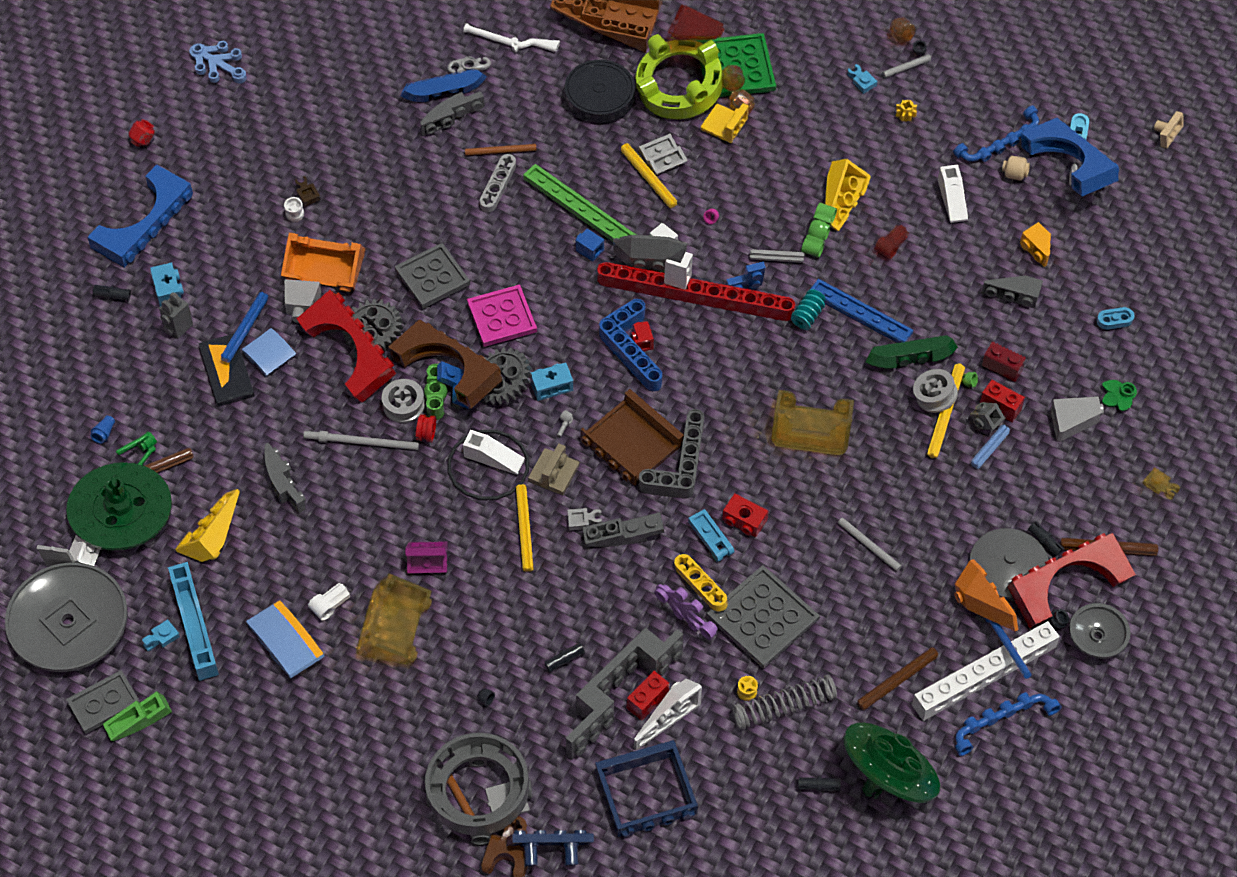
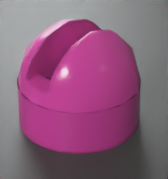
[703,208,719,224]

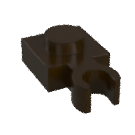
[295,176,321,207]

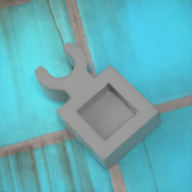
[567,508,602,531]

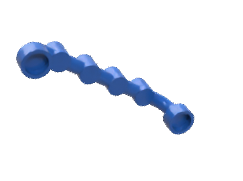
[953,105,1039,162]
[955,692,1062,756]

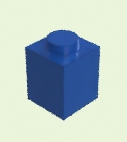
[575,229,604,262]

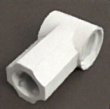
[308,583,350,621]

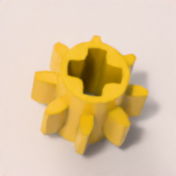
[896,100,917,121]

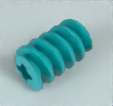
[791,289,826,330]

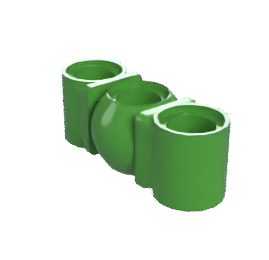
[801,203,837,258]
[423,364,448,420]

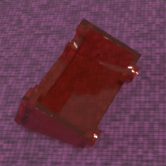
[667,4,725,40]

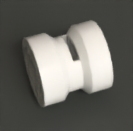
[284,197,304,222]

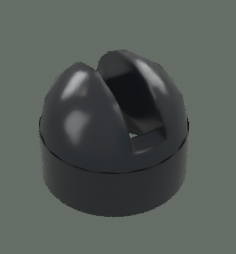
[913,40,927,56]
[477,688,495,707]

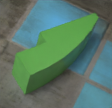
[103,691,172,741]

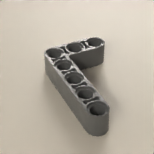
[639,409,704,499]

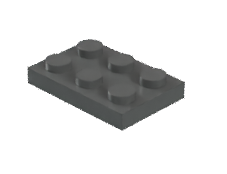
[66,670,140,734]

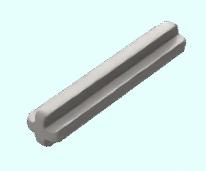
[750,249,804,263]

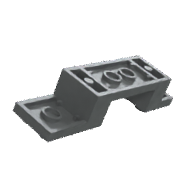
[566,628,683,760]

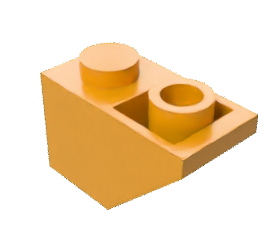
[1020,222,1051,267]

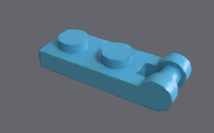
[688,509,735,562]

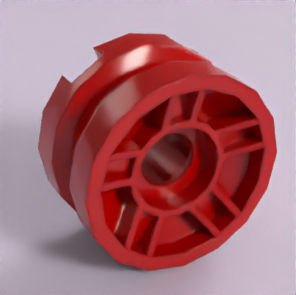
[416,414,436,443]

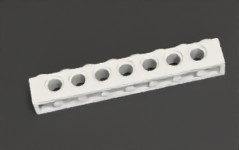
[912,621,1060,721]

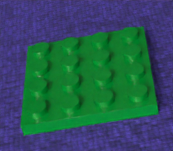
[696,33,776,97]

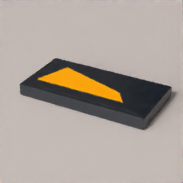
[199,334,255,406]

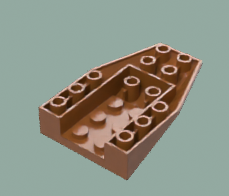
[550,0,663,53]

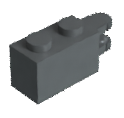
[159,292,193,339]

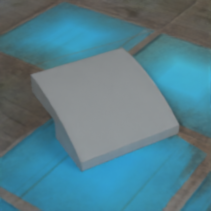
[638,133,688,175]

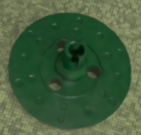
[66,462,172,550]
[843,722,940,803]

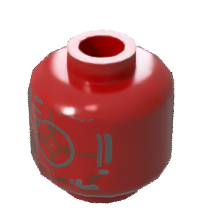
[128,119,155,147]

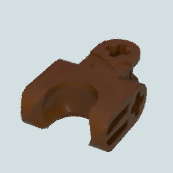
[482,816,528,877]

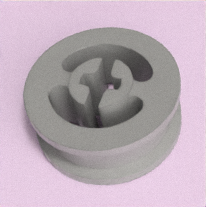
[913,369,958,413]
[382,379,425,423]

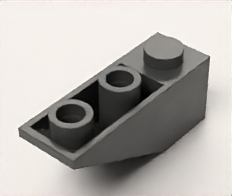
[982,276,1043,308]

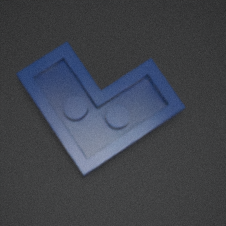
[726,262,766,289]
[437,361,469,409]

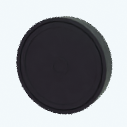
[565,59,635,123]

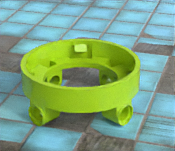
[636,34,723,119]

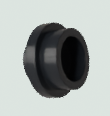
[1050,609,1069,629]

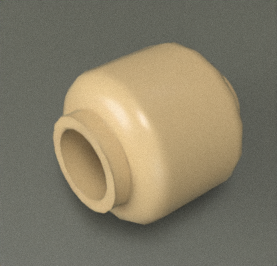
[1002,156,1030,181]

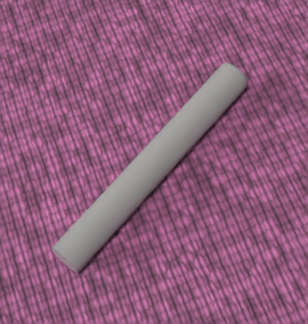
[882,54,931,78]

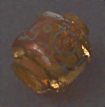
[890,17,915,43]
[722,65,745,91]
[729,89,756,114]

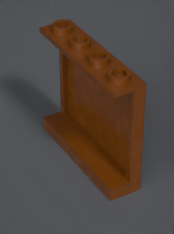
[581,389,684,486]

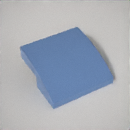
[242,328,296,377]

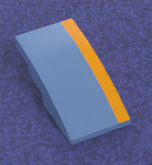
[246,600,325,678]

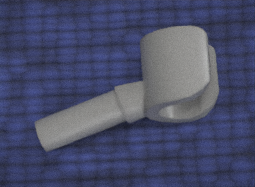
[557,410,573,437]

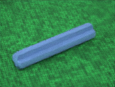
[971,425,1010,469]

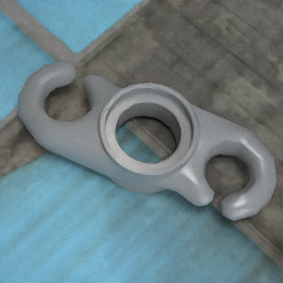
[447,56,491,73]

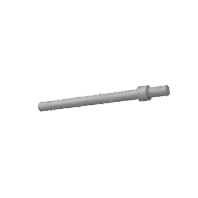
[304,431,419,450]

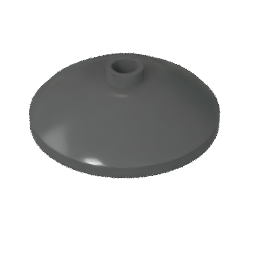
[1069,603,1130,659]

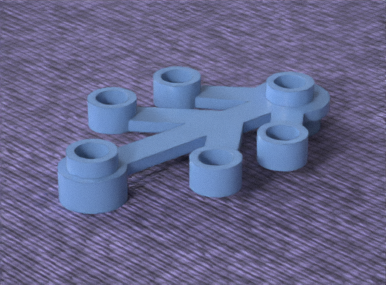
[190,41,247,83]

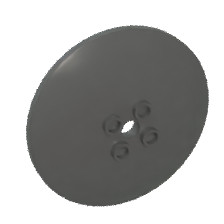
[5,562,128,672]

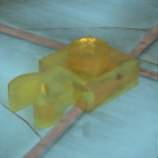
[1143,468,1180,500]

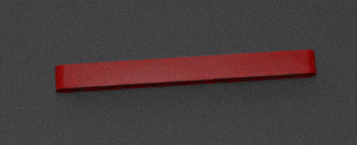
[597,262,795,321]

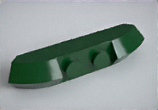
[866,335,958,368]

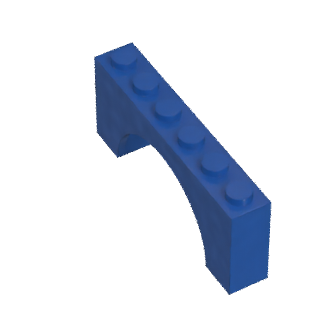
[1021,118,1119,196]
[87,164,193,268]

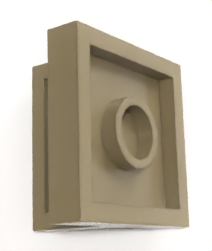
[528,443,580,495]

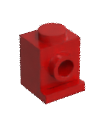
[631,321,654,352]

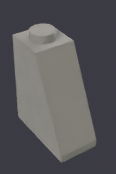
[1050,397,1104,442]

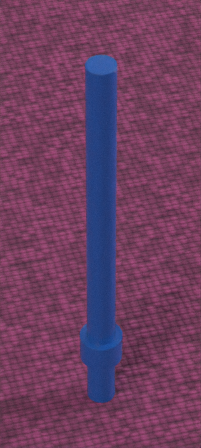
[984,617,1031,679]

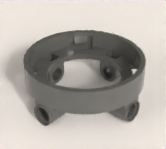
[425,733,532,845]

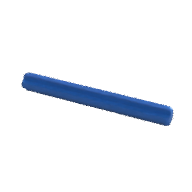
[221,292,268,363]

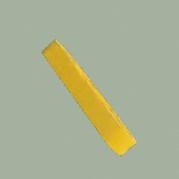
[674,554,728,611]

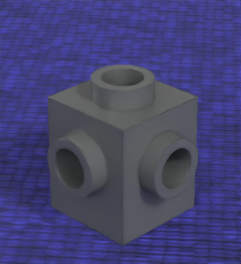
[970,402,1005,430]

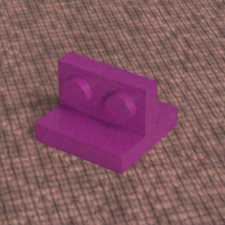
[405,541,448,573]

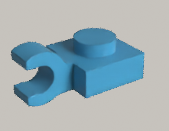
[142,619,180,651]

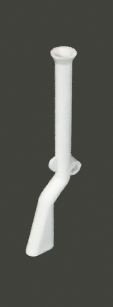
[463,23,560,53]

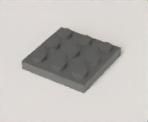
[394,243,470,309]

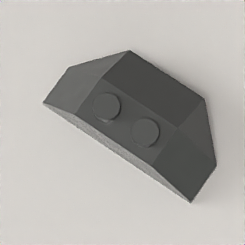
[613,235,687,271]

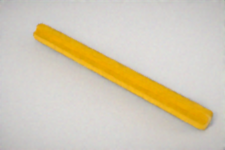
[927,363,965,459]

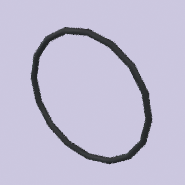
[448,429,529,500]

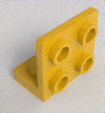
[701,103,749,143]

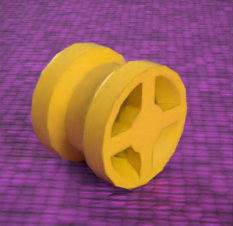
[737,676,758,701]

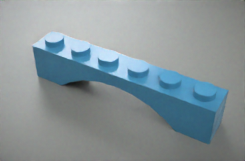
[168,562,219,681]

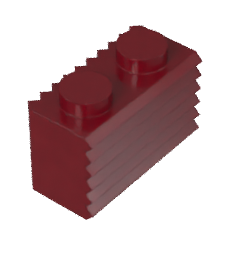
[982,341,1026,382]

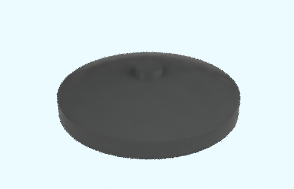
[969,528,1048,601]

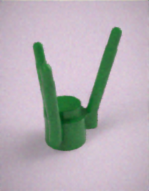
[116,432,157,465]

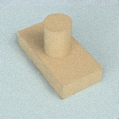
[1154,111,1184,149]

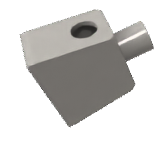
[284,279,322,323]

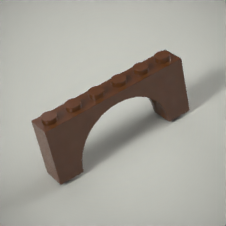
[388,319,502,409]

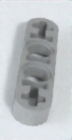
[480,154,516,213]

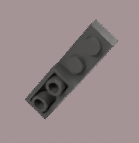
[420,91,484,136]
[264,443,306,513]
[583,512,665,547]

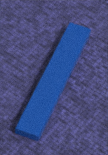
[811,279,914,343]

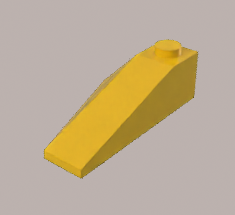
[825,159,871,231]
[175,489,240,562]

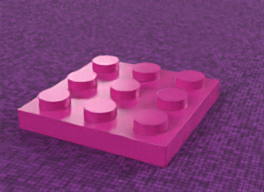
[467,285,537,347]

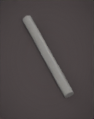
[838,517,902,572]

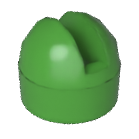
[962,372,978,387]

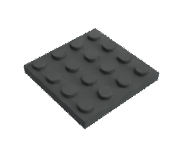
[707,565,820,669]

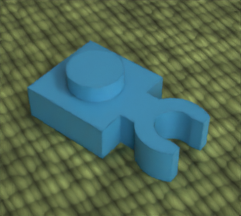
[847,64,878,94]

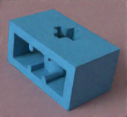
[150,262,184,307]
[530,363,573,401]

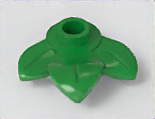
[1102,380,1137,411]

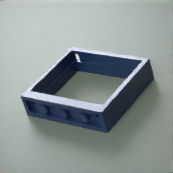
[595,740,698,837]

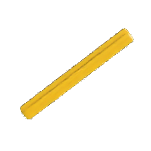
[621,143,677,208]
[516,484,533,572]

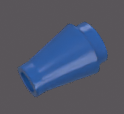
[90,415,115,444]

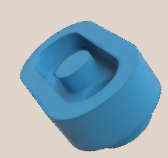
[1097,307,1134,329]

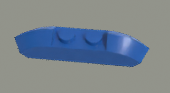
[400,69,487,102]

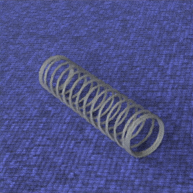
[733,674,837,729]

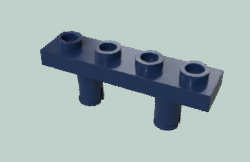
[507,830,594,866]

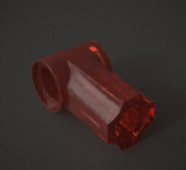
[874,225,909,259]

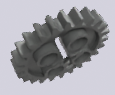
[342,299,403,352]
[482,347,532,405]

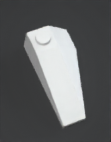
[634,679,702,750]

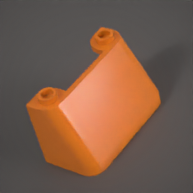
[281,233,365,292]

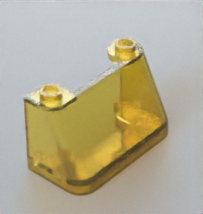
[771,390,854,455]
[356,573,432,665]

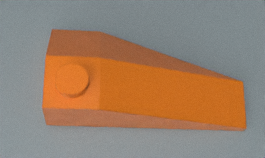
[954,559,1018,631]

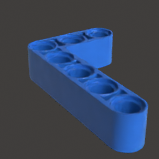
[599,299,662,392]

